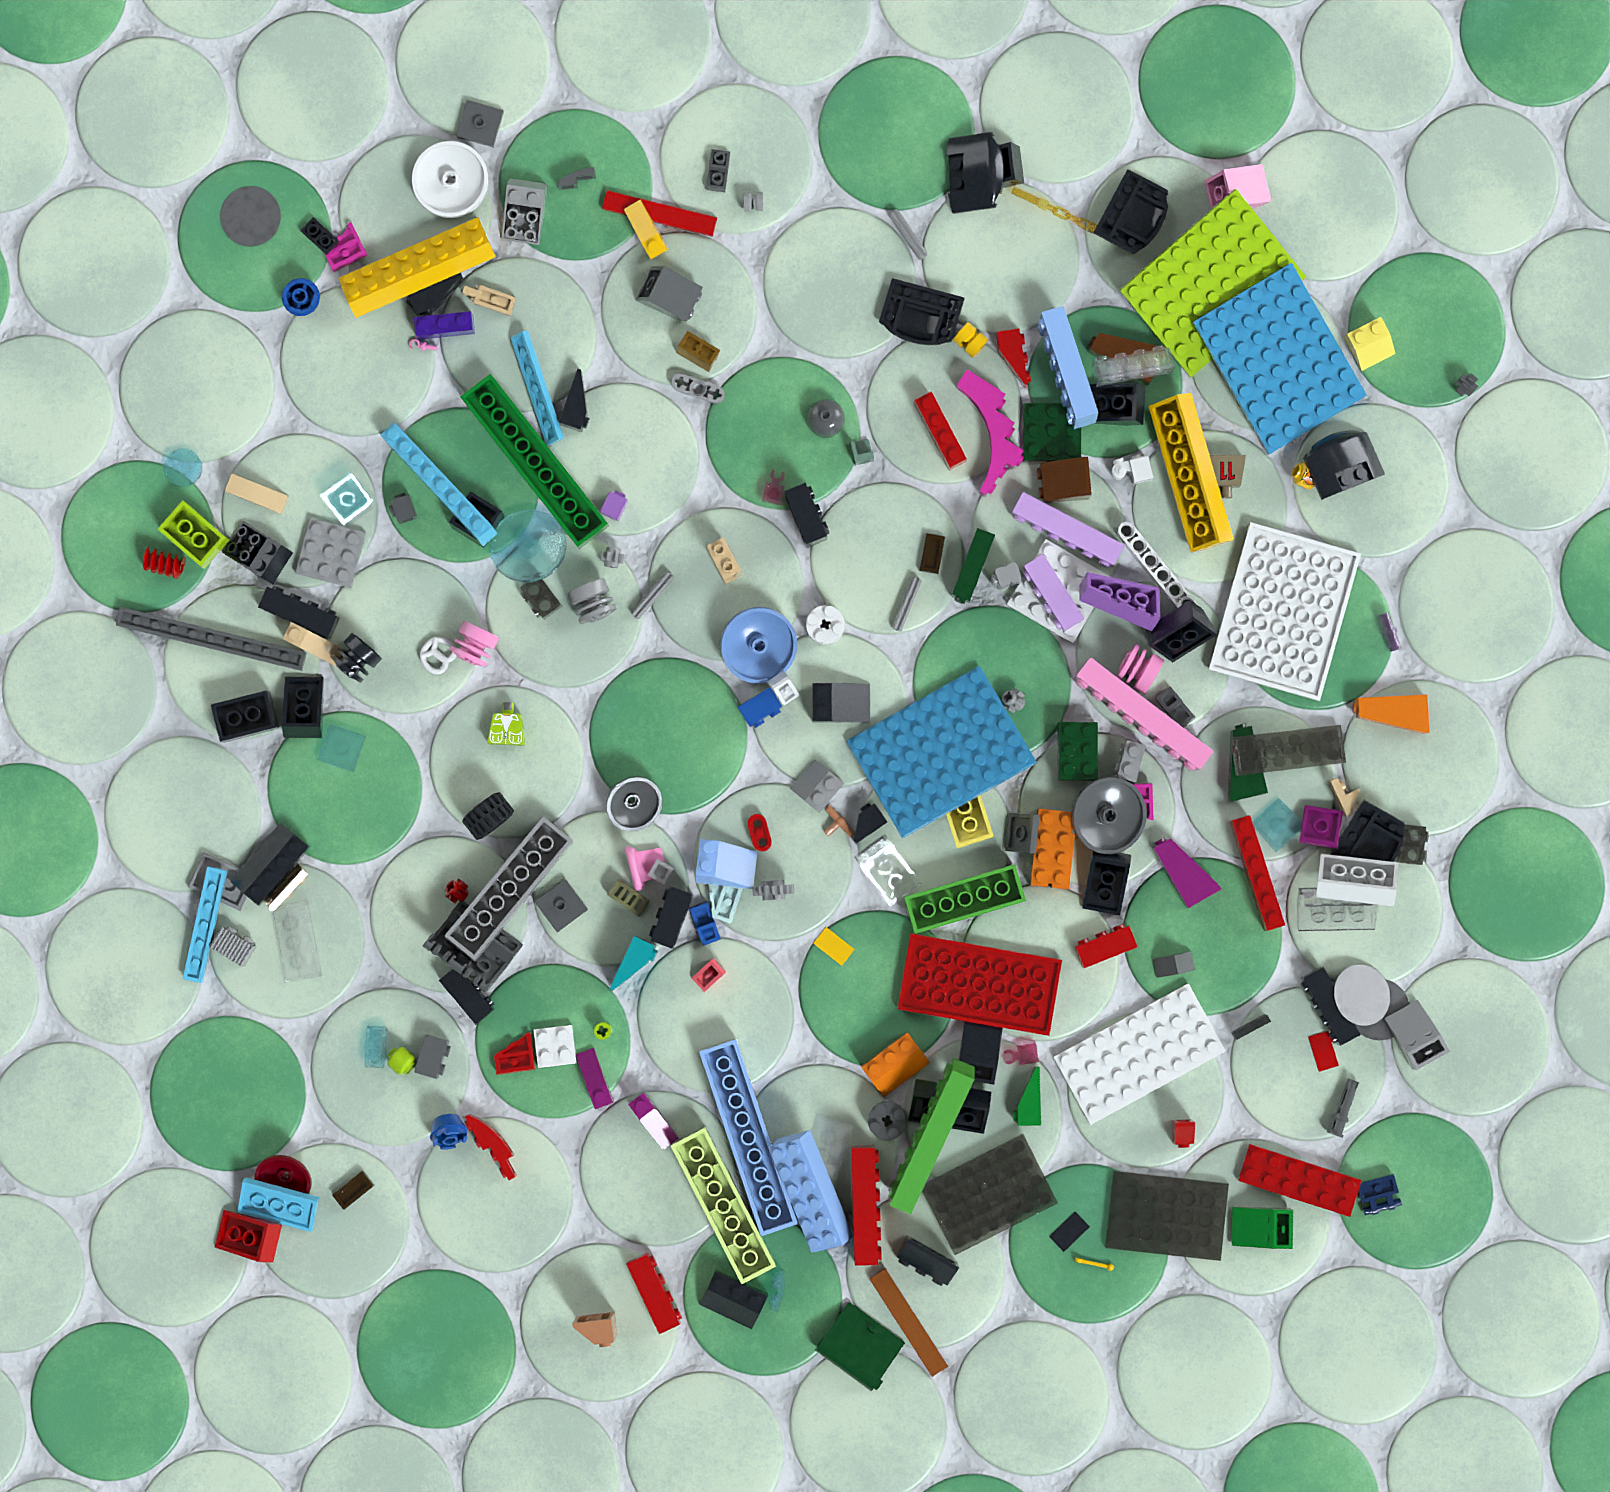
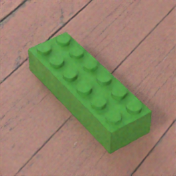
[904,864,1026,934]

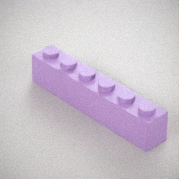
[1012,492,1125,568]

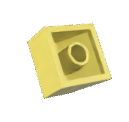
[1344,317,1396,371]

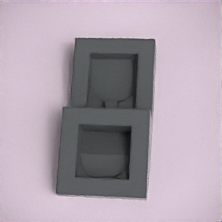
[558,167,596,190]
[1155,687,1195,728]

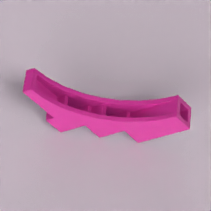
[956,369,1024,497]

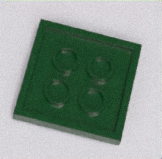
[1024,403,1081,461]

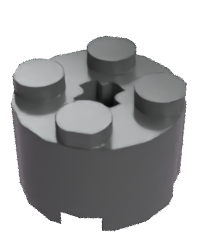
[868,1101,907,1140]

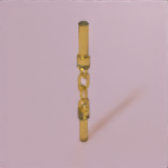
[1011,186,1098,234]

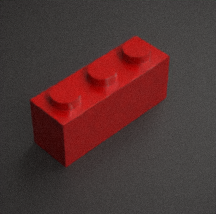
[1075,923,1138,968]

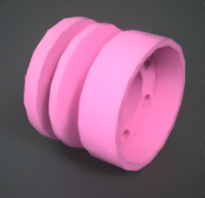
[449,621,500,667]
[1117,644,1164,695]

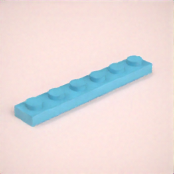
[510,331,564,445]
[183,866,227,983]

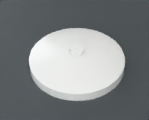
[412,141,489,218]

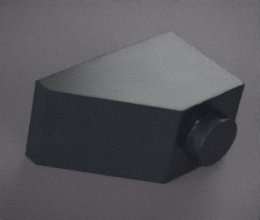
[854,803,887,844]

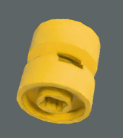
[953,322,989,358]

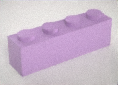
[1022,554,1085,632]

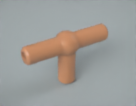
[824,805,855,837]

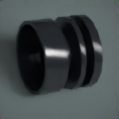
[331,633,382,683]

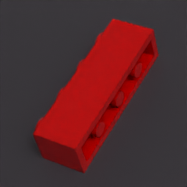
[914,391,967,471]
[626,1252,682,1334]

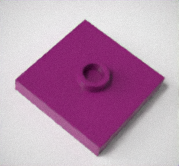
[1299,805,1343,849]

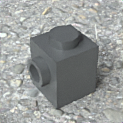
[389,493,418,524]

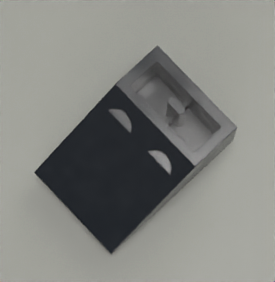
[223,521,293,585]
[958,1021,1003,1085]

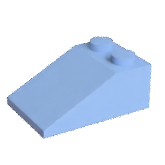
[696,839,757,889]

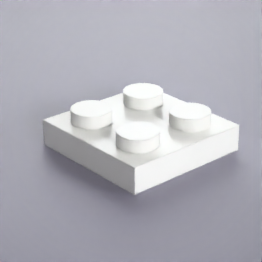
[534,1025,577,1068]

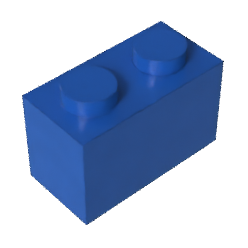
[738,687,782,728]

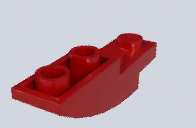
[464,1114,517,1180]

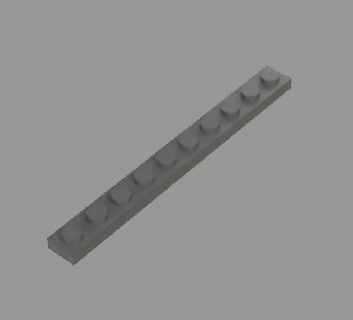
[116,607,307,671]

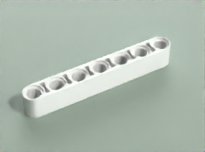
[1116,522,1199,609]

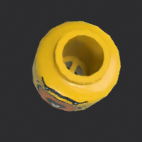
[1291,462,1315,490]

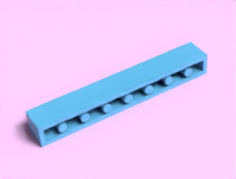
[381,422,497,546]

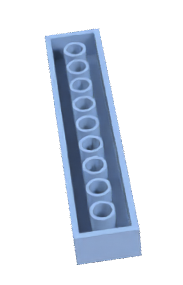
[699,1039,798,1236]

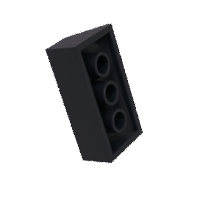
[230,823,310,906]
[908,1079,992,1134]

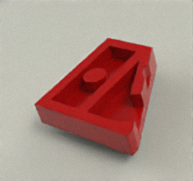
[494,1032,535,1075]

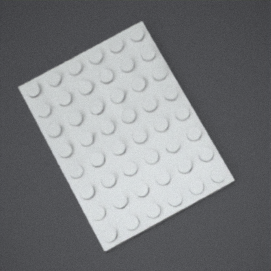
[1208,522,1361,701]

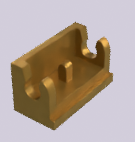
[676,331,720,372]

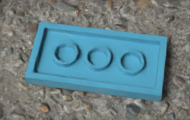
[237,1177,319,1232]

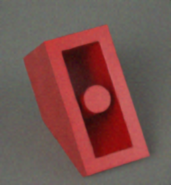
[1172,1119,1195,1148]

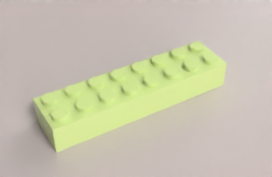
[671,1126,776,1284]

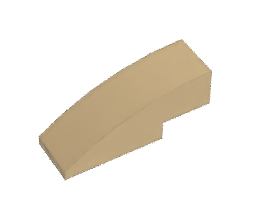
[225,473,289,514]

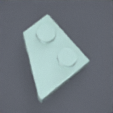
[709,884,743,924]

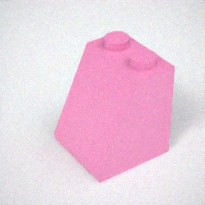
[1205,164,1271,209]

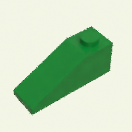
[1013,1066,1041,1126]

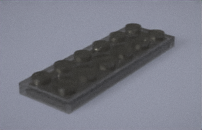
[1231,725,1346,776]

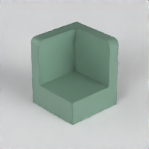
[850,439,874,466]

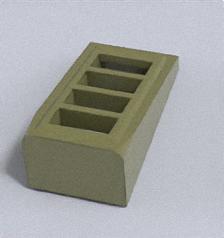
[607,879,650,916]

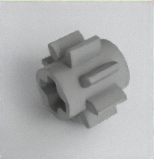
[600,547,624,568]
[1002,688,1025,713]

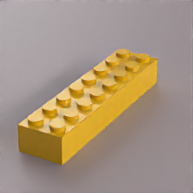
[338,217,496,318]
[1149,393,1234,553]

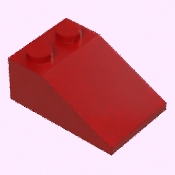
[214,1210,282,1263]

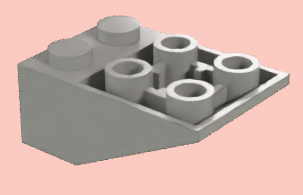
[501,178,548,245]
[1384,1000,1450,1070]

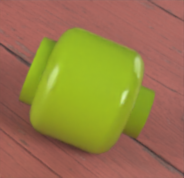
[387,1047,416,1075]

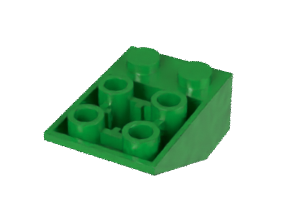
[1232,1207,1293,1249]

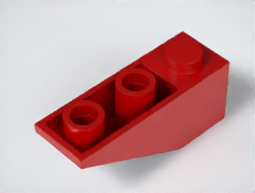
[996,328,1031,388]

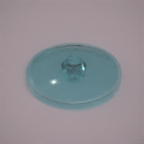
[490,510,567,583]

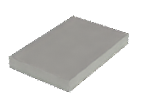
[188,852,247,911]

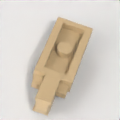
[462,285,516,316]

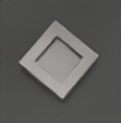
[647,859,674,885]

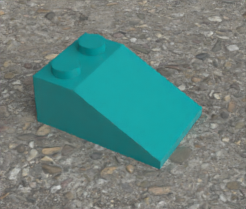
[609,936,658,991]

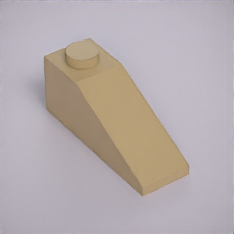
[282,622,345,667]

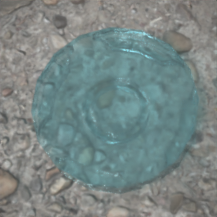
[163,448,202,487]

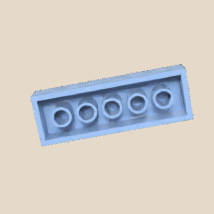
[1037,306,1098,429]
[768,1130,853,1253]

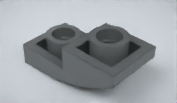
[707,149,730,192]

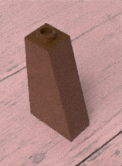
[1088,333,1169,385]

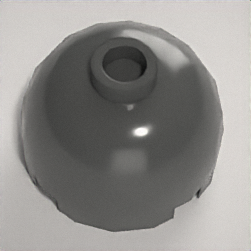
[807,399,845,438]

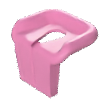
[624,846,665,891]

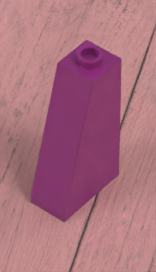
[1152,837,1222,908]

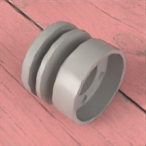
[568,578,617,624]

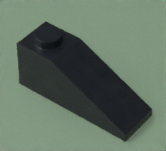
[408,272,463,317]
[559,368,590,432]

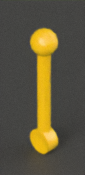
[1074,1257,1114,1271]

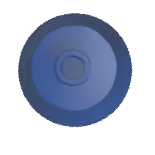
[282,278,320,316]
[430,1114,468,1150]

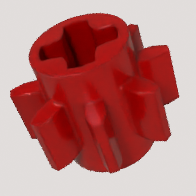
[445,878,469,904]

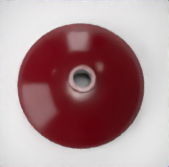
[254,1155,312,1194]

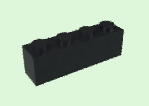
[258,585,340,639]
[1300,967,1361,1046]

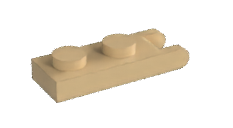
[265,864,308,911]

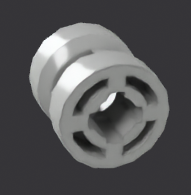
[744,192,763,212]

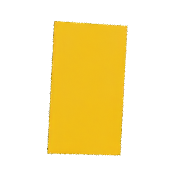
[813,927,855,966]

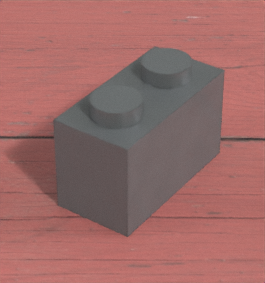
[414,1034,451,1079]

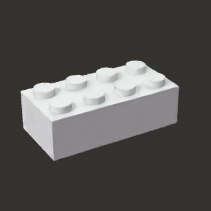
[1316,854,1399,906]

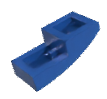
[689,901,721,946]

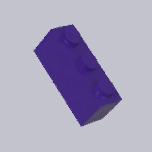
[414,311,475,340]

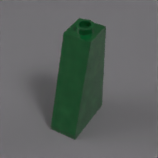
[952,528,995,604]
[1228,723,1268,802]

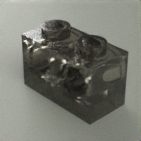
[520,574,563,620]
[1397,825,1429,865]

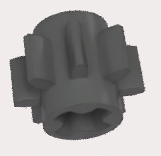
[1455,373,1479,397]

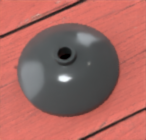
[606,776,662,831]

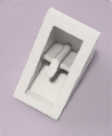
[768,671,799,705]

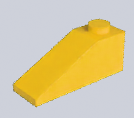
[624,200,669,259]

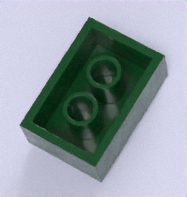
[1058,722,1098,781]

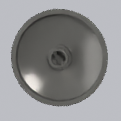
[1071,777,1147,854]

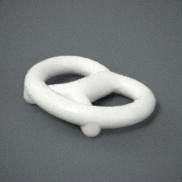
[420,637,457,675]

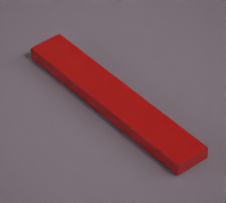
[602,190,717,237]

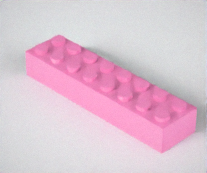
[1074,657,1214,771]

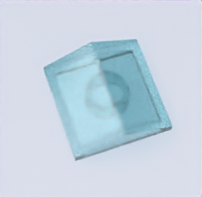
[320,472,374,525]
[1253,798,1302,852]

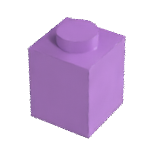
[600,490,628,522]

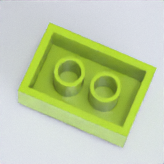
[158,500,230,569]

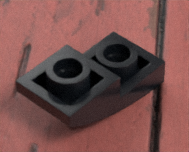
[300,217,340,255]

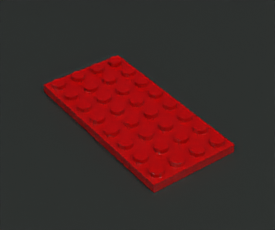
[897,933,1062,1036]

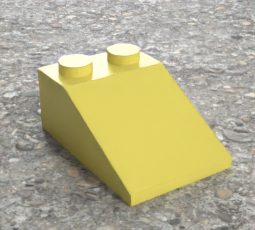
[946,795,994,849]

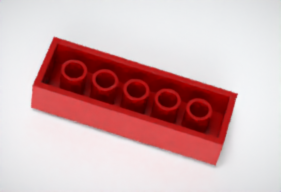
[851,1145,882,1266]

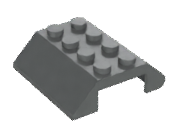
[423,901,523,992]

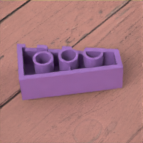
[1079,572,1160,631]

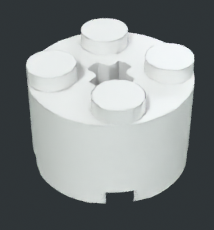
[806,605,845,645]

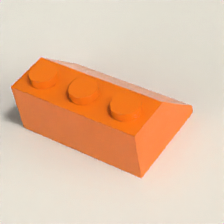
[861,1032,930,1097]

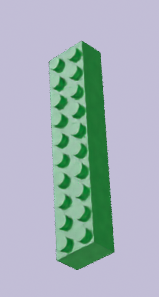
[460,374,609,550]

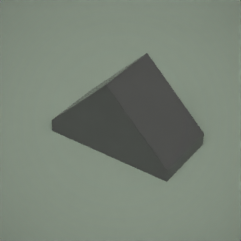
[1153,951,1195,978]

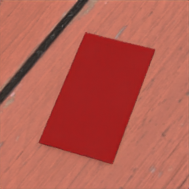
[1308,1031,1339,1072]

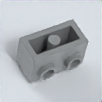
[1114,740,1146,783]

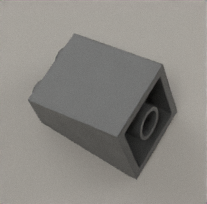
[636,266,703,322]

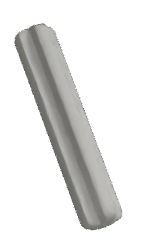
[889,209,927,260]
[631,571,674,619]
[892,577,922,632]

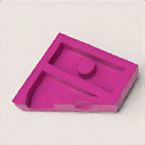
[325,222,368,272]

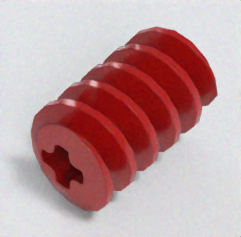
[143,547,186,579]

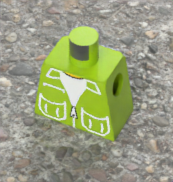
[487,702,526,746]

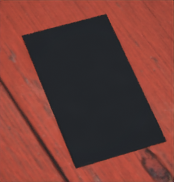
[1049,1211,1090,1252]

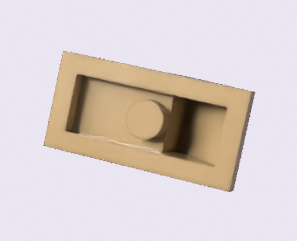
[1328,778,1359,816]

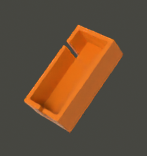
[1029,809,1075,890]

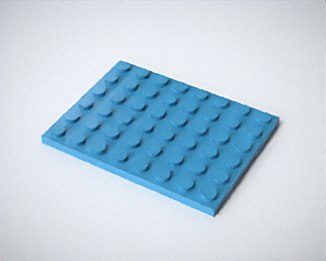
[1192,263,1367,454]
[846,666,1037,839]

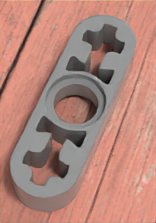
[671,373,725,404]

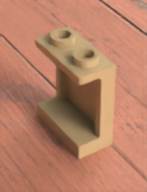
[707,537,743,584]

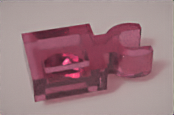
[762,470,785,505]
[1004,1043,1039,1065]

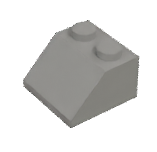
[790,759,844,813]

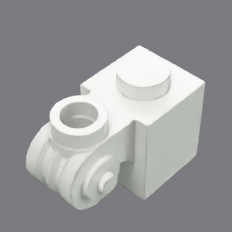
[1111,454,1153,485]

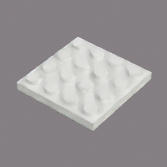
[1007,539,1110,644]

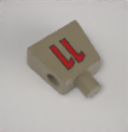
[1209,455,1246,499]

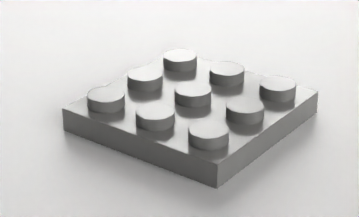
[295,518,366,588]

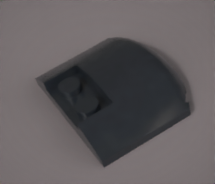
[946,132,1005,214]
[1093,169,1168,255]
[879,278,965,345]
[1303,430,1385,500]
[1329,799,1405,862]

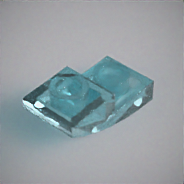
[364,1026,388,1068]
[769,1269,785,1312]

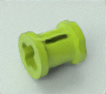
[594,1022,612,1040]

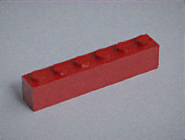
[1229,815,1285,931]

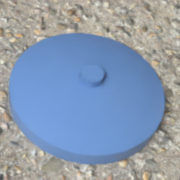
[720,607,797,683]

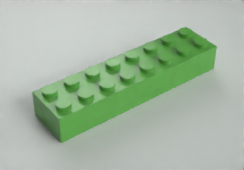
[888,1058,975,1214]

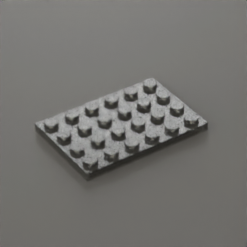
[922,1134,1058,1255]
[1105,1170,1229,1261]

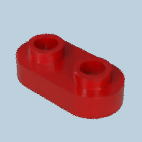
[747,814,772,852]

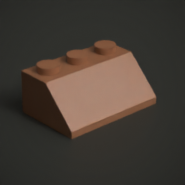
[572,1312,617,1347]

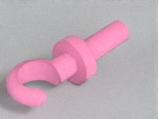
[409,339,438,351]

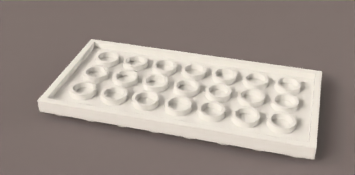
[1053,983,1225,1125]

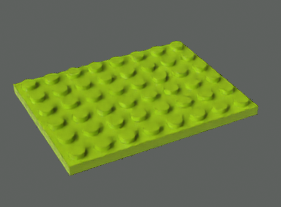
[1119,189,1306,377]

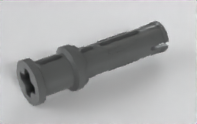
[1327,1078,1359,1138]

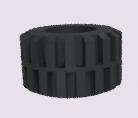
[462,792,514,840]

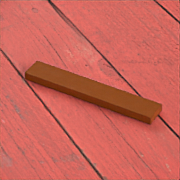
[869,1268,948,1377]

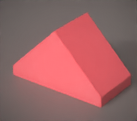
[692,958,726,992]

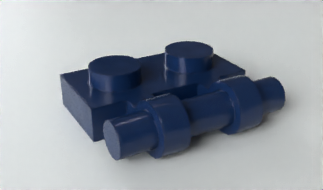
[1358,1174,1402,1216]

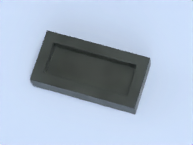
[1231,1014,1271,1040]

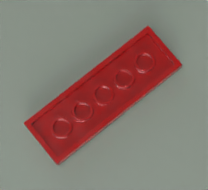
[1238,1144,1362,1217]

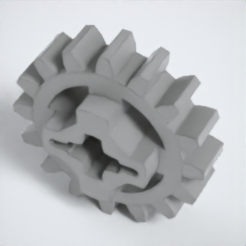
[752,880,794,901]

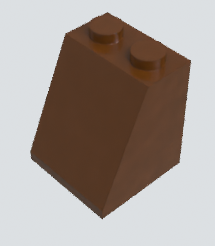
[1037,457,1092,503]

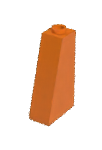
[1353,694,1430,734]

